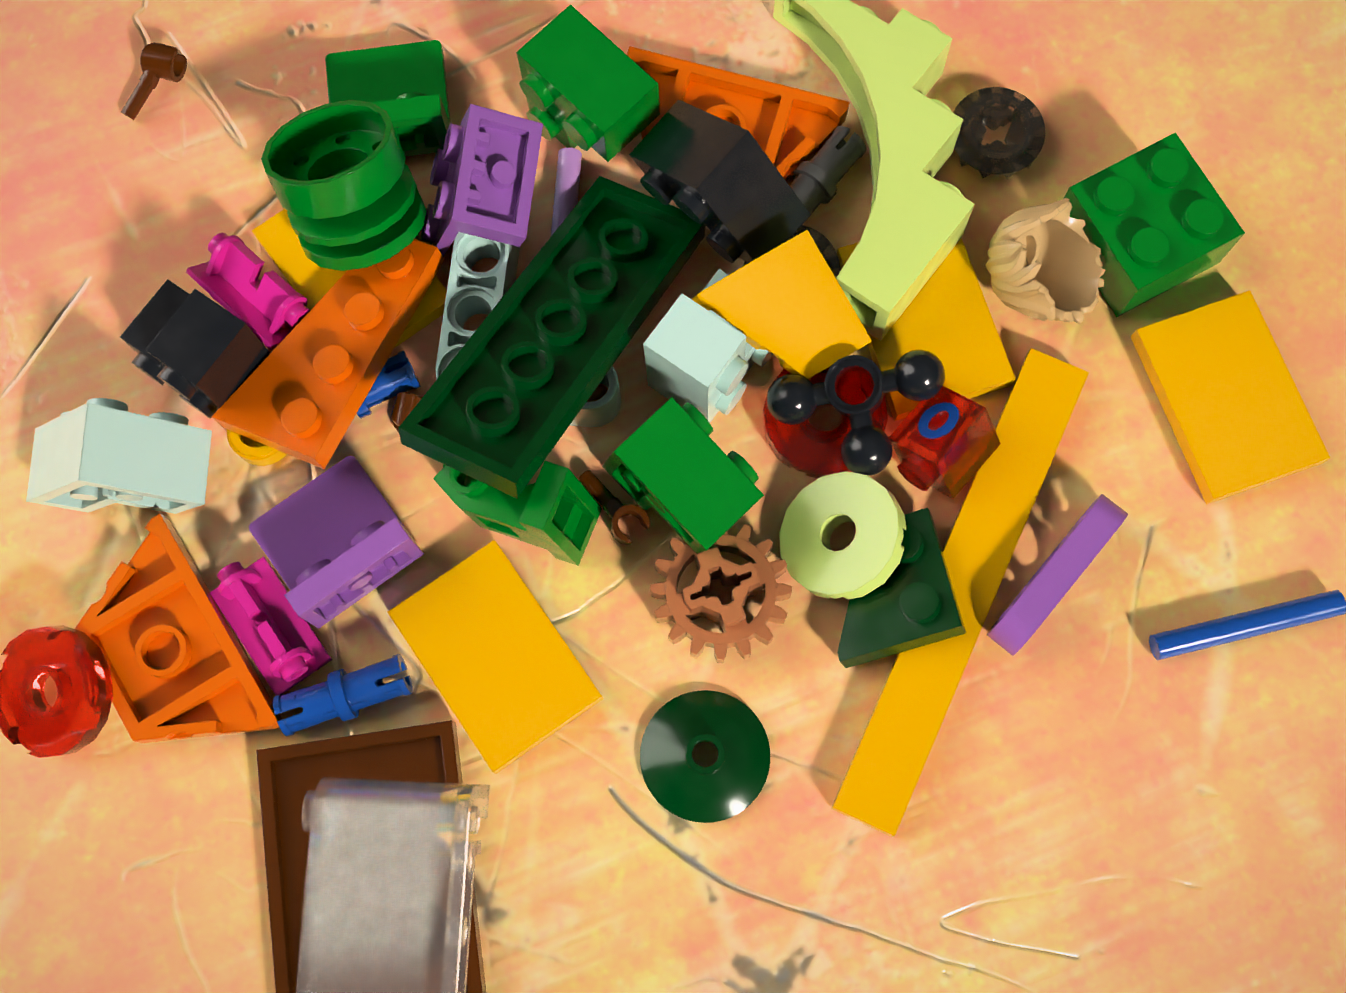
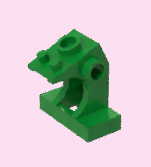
[433,461,602,566]

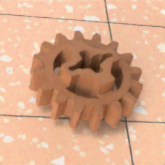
[650,524,792,663]

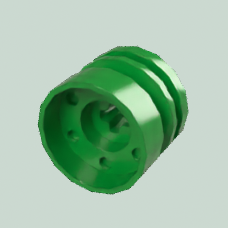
[261,100,426,271]

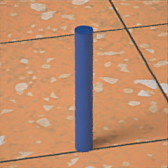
[1149,589,1346,660]

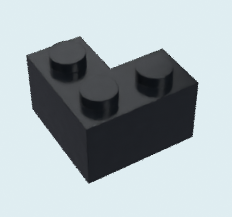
[629,100,811,263]
[120,279,270,419]

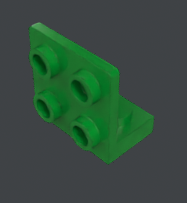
[325,40,451,157]

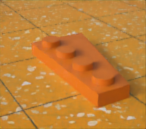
[212,239,445,469]

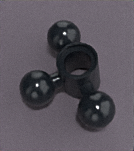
[767,350,945,476]

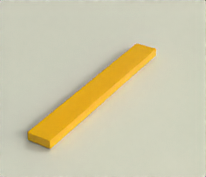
[831,348,1089,837]

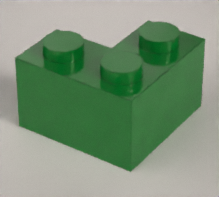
[516,4,660,162]
[602,397,764,554]

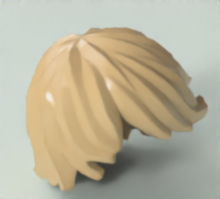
[985,198,1105,324]

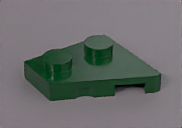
[837,507,966,668]

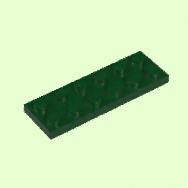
[398,176,706,499]

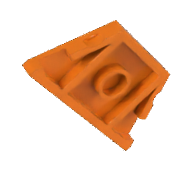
[627,46,850,181]
[73,513,283,743]

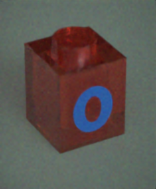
[889,386,1001,499]

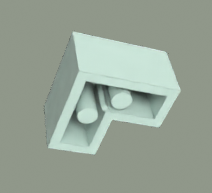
[643,269,773,423]
[26,398,212,514]

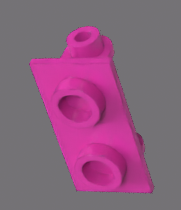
[186,232,310,350]
[210,556,332,695]

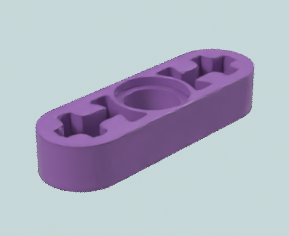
[987,494,1128,656]

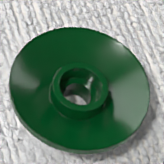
[640,690,771,823]

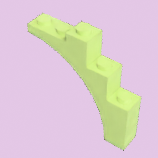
[773,0,975,341]

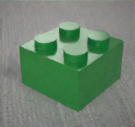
[1063,132,1245,317]

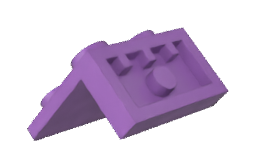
[421,103,543,257]
[249,455,424,629]

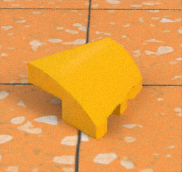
[692,230,872,379]

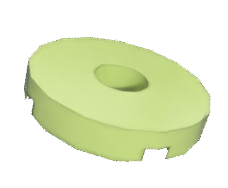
[779,471,906,600]

